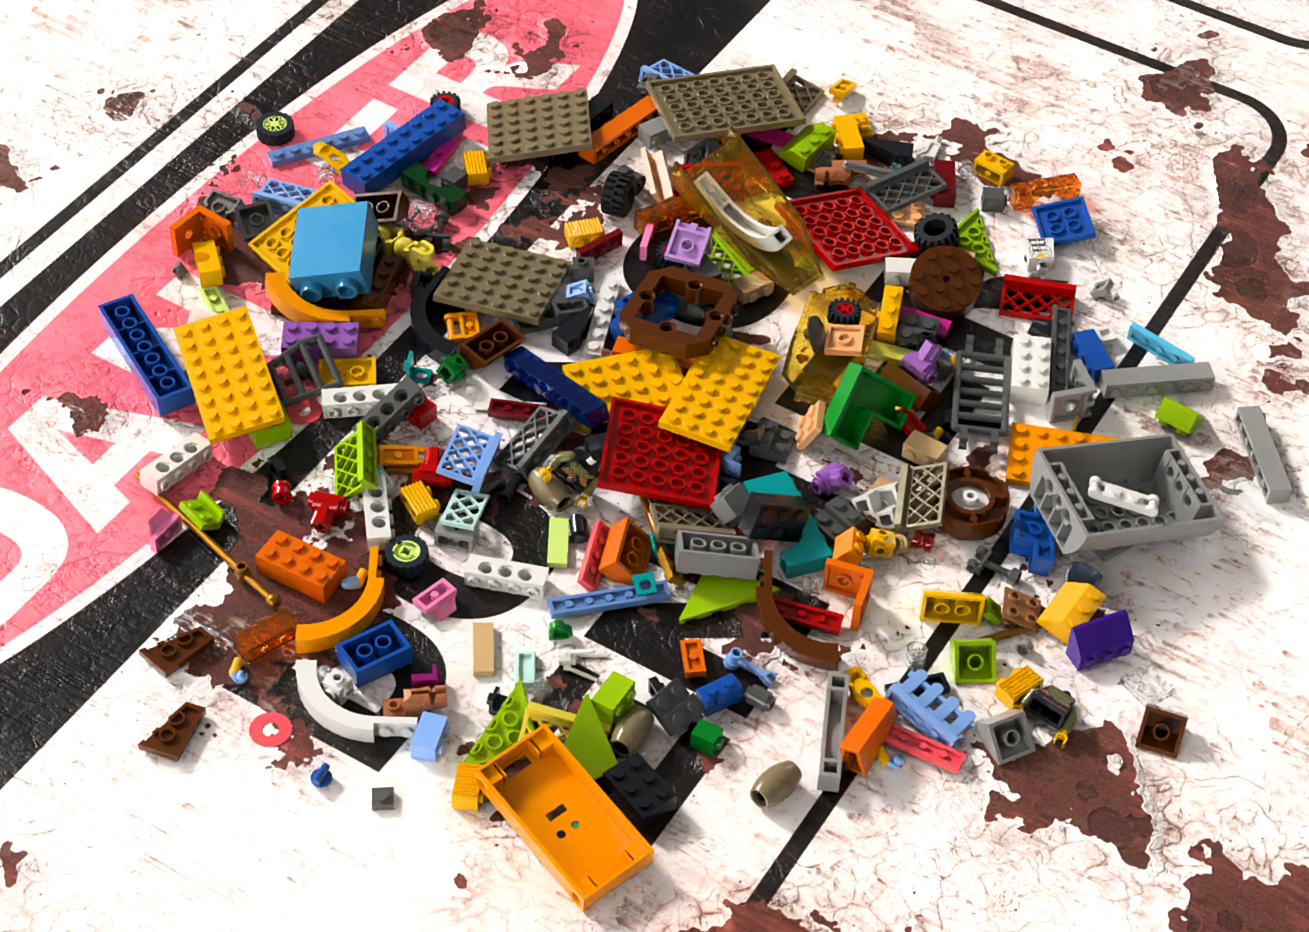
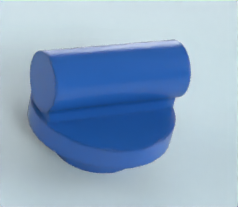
[310,763,332,788]

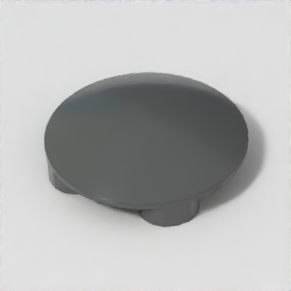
[803,316,826,353]

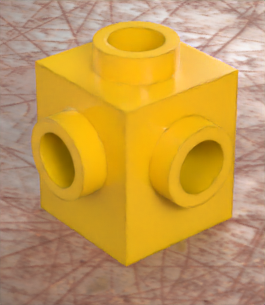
[864,528,896,559]

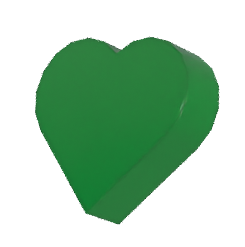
[548,620,573,640]

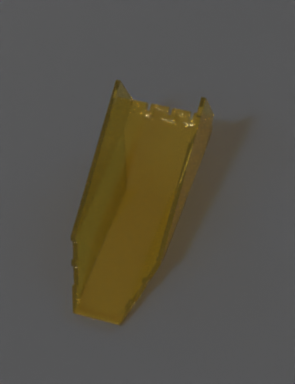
[671,126,823,296]

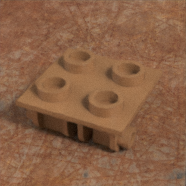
[1001,586,1041,633]

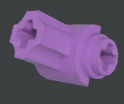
[901,339,943,384]
[811,461,855,497]

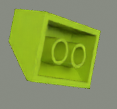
[776,122,836,173]

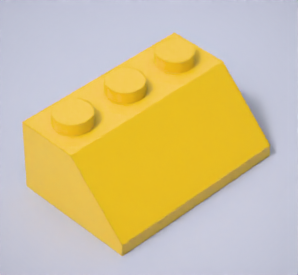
[1036,582,1106,645]
[919,588,986,625]

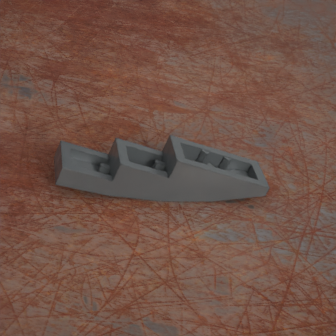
[514,298,589,334]

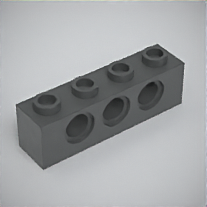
[351,375,427,446]

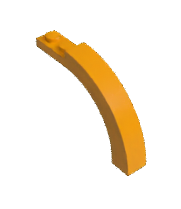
[265,272,386,328]
[295,547,385,654]

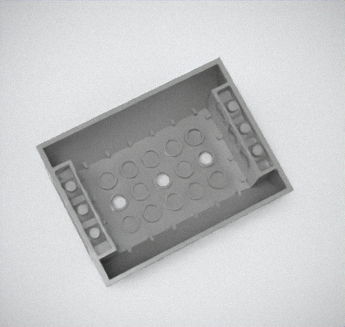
[1030,433,1226,554]

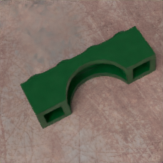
[401,162,467,216]

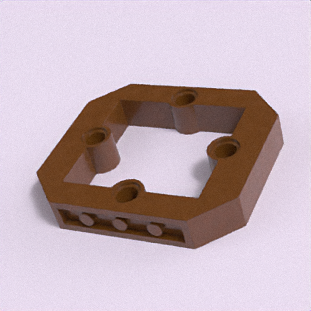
[619,266,740,360]

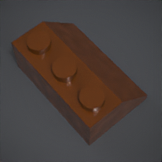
[353,190,410,224]
[460,318,527,370]
[880,361,946,412]

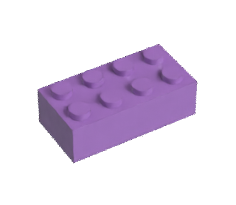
[281,321,360,364]

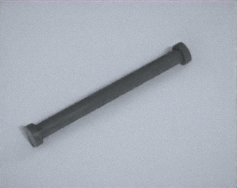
[426,474,506,532]

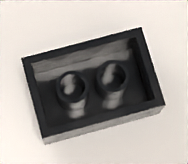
[738,492,811,542]
[602,752,677,832]

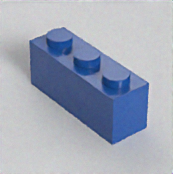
[1070,329,1115,383]

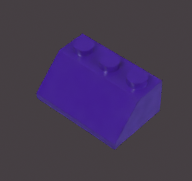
[1065,609,1134,671]

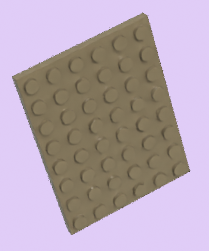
[645,64,806,143]

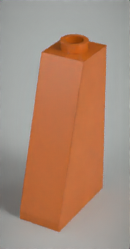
[839,697,897,776]

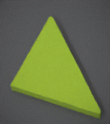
[958,208,998,277]
[679,575,780,624]
[463,680,535,765]
[564,694,618,780]

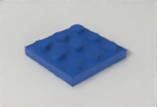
[1031,196,1096,247]

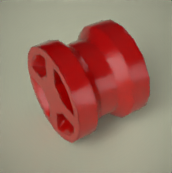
[272,480,292,505]

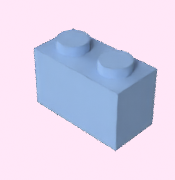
[410,711,451,763]

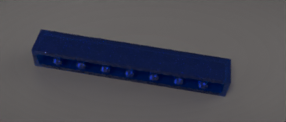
[503,345,610,429]

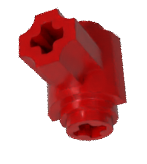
[412,446,453,488]
[307,490,351,533]

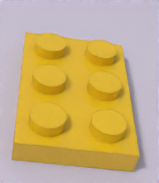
[319,357,376,388]

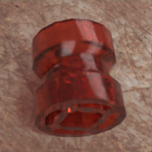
[911,530,936,553]

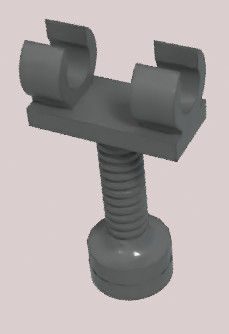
[425,210,451,251]
[966,546,1022,585]

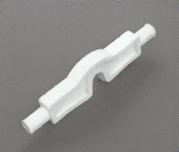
[911,135,943,184]

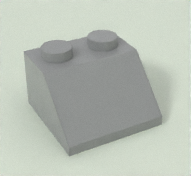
[977,709,1036,765]

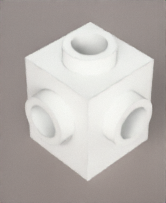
[322,668,354,707]

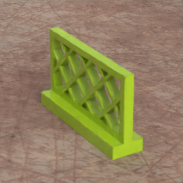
[708,226,755,288]
[334,421,378,499]

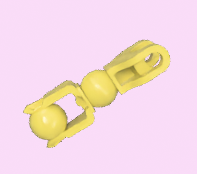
[378,223,439,278]

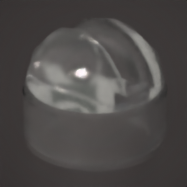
[920,552,936,570]

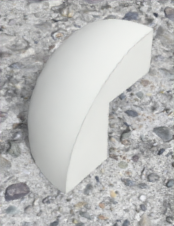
[851,481,899,529]

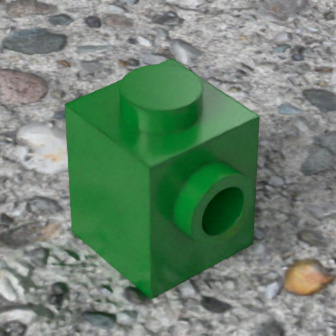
[690,719,725,757]

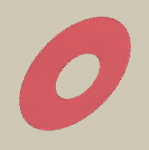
[284,398,322,424]
[249,712,292,747]

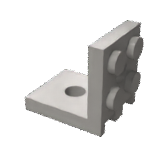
[1046,359,1097,424]

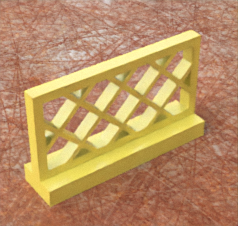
[518,701,611,741]

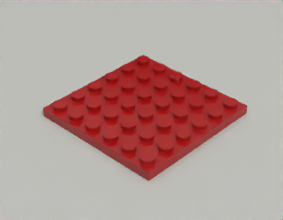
[775,187,920,271]
[596,397,721,511]

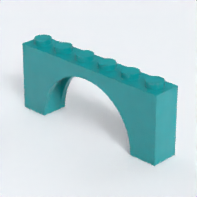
[743,471,834,580]

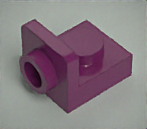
[411,664,441,688]

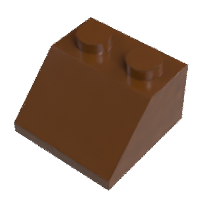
[1135,703,1188,758]

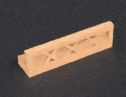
[640,147,676,207]

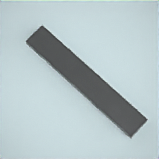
[1048,306,1072,398]

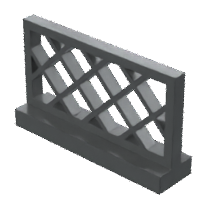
[865,157,948,215]
[493,405,576,479]

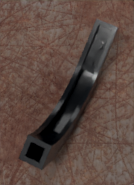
[410,266,458,364]

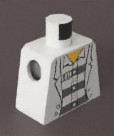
[1018,238,1054,275]

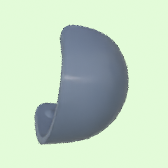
[1065,562,1103,588]

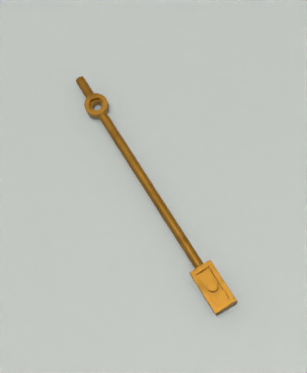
[638,496,686,587]

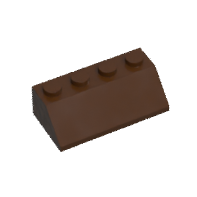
[345,255,402,311]

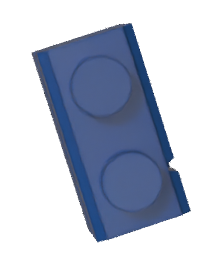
[696,673,743,717]

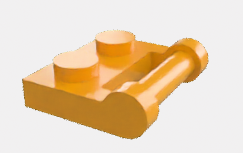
[444,311,480,344]

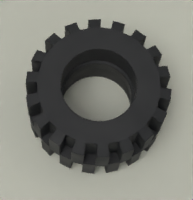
[600,170,637,218]
[913,213,960,254]

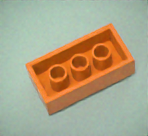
[255,530,347,603]

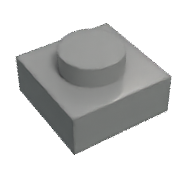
[1090,278,1114,299]

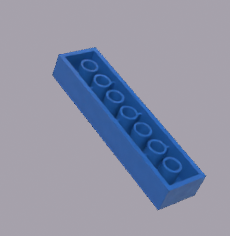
[340,98,466,194]
[98,294,195,416]

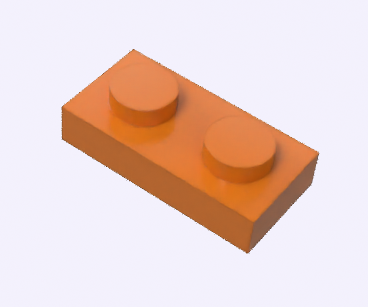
[680,639,706,678]

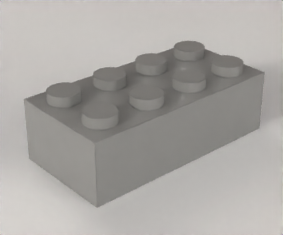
[674,529,760,580]

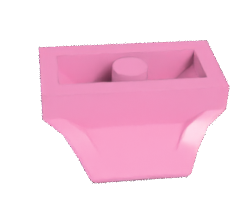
[148,508,182,553]
[412,578,457,621]

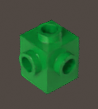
[436,352,470,385]

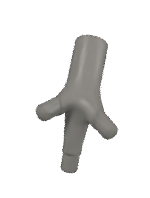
[413,222,437,236]

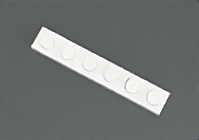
[582,278,621,359]

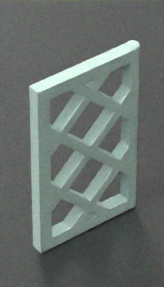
[440,488,490,531]

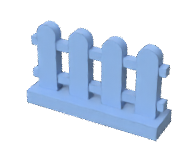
[884,669,976,748]

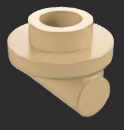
[893,534,912,554]

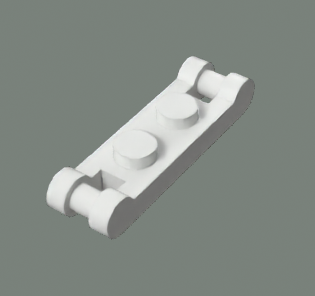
[1088,476,1160,517]

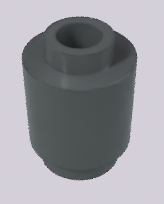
[744,684,777,712]

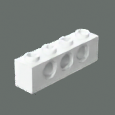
[321,383,398,419]
[140,432,213,496]
[362,476,395,551]
[464,554,549,599]

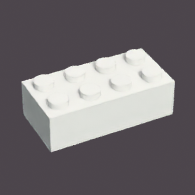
[1010,334,1051,406]

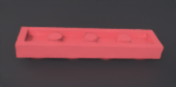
[577,520,610,592]
[883,723,967,775]

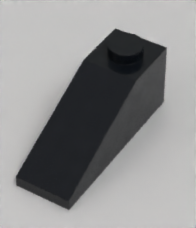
[862,137,914,168]
[552,305,593,356]

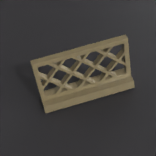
[783,68,825,130]
[893,461,950,536]
[649,502,736,544]

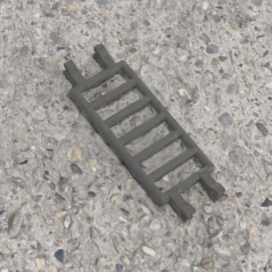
[951,335,1011,454]

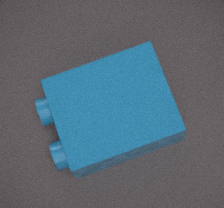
[288,201,379,302]

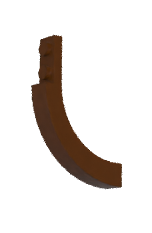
[756,550,839,671]

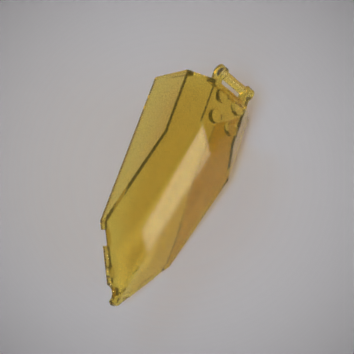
[782,282,880,411]

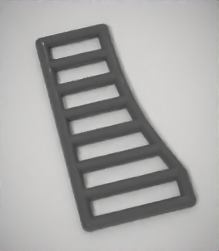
[266,333,344,408]

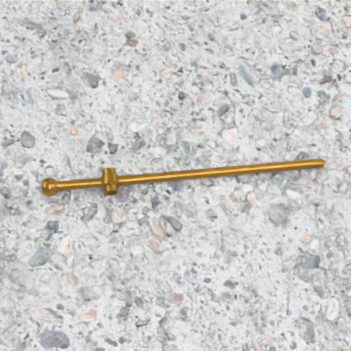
[134,471,281,609]

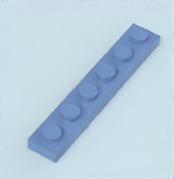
[266,126,370,168]
[547,580,671,620]

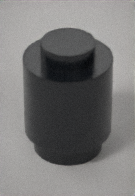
[568,514,589,544]

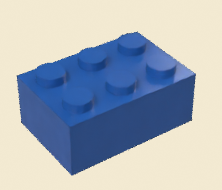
[336,619,413,689]

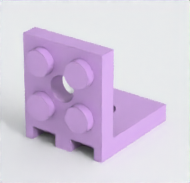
[664,219,713,268]

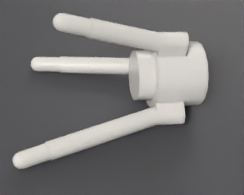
[558,649,610,682]

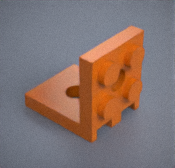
[169,204,234,257]
[822,558,875,632]

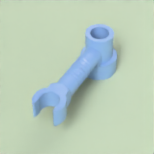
[723,647,777,687]

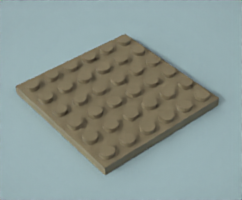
[487,89,593,164]
[433,238,572,326]

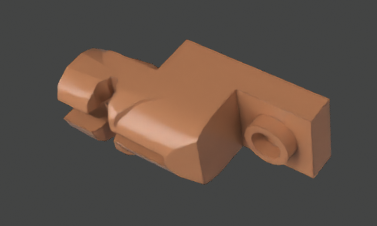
[814,160,867,186]
[383,685,447,719]

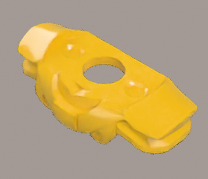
[313,141,350,177]
[845,666,883,709]

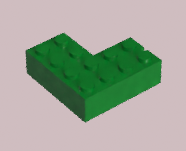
[820,362,917,450]

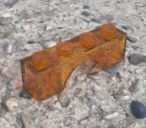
[1008,173,1082,211]

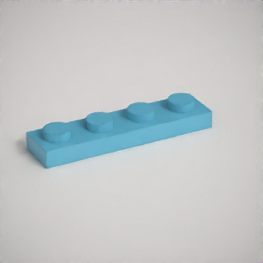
[1127,322,1195,364]

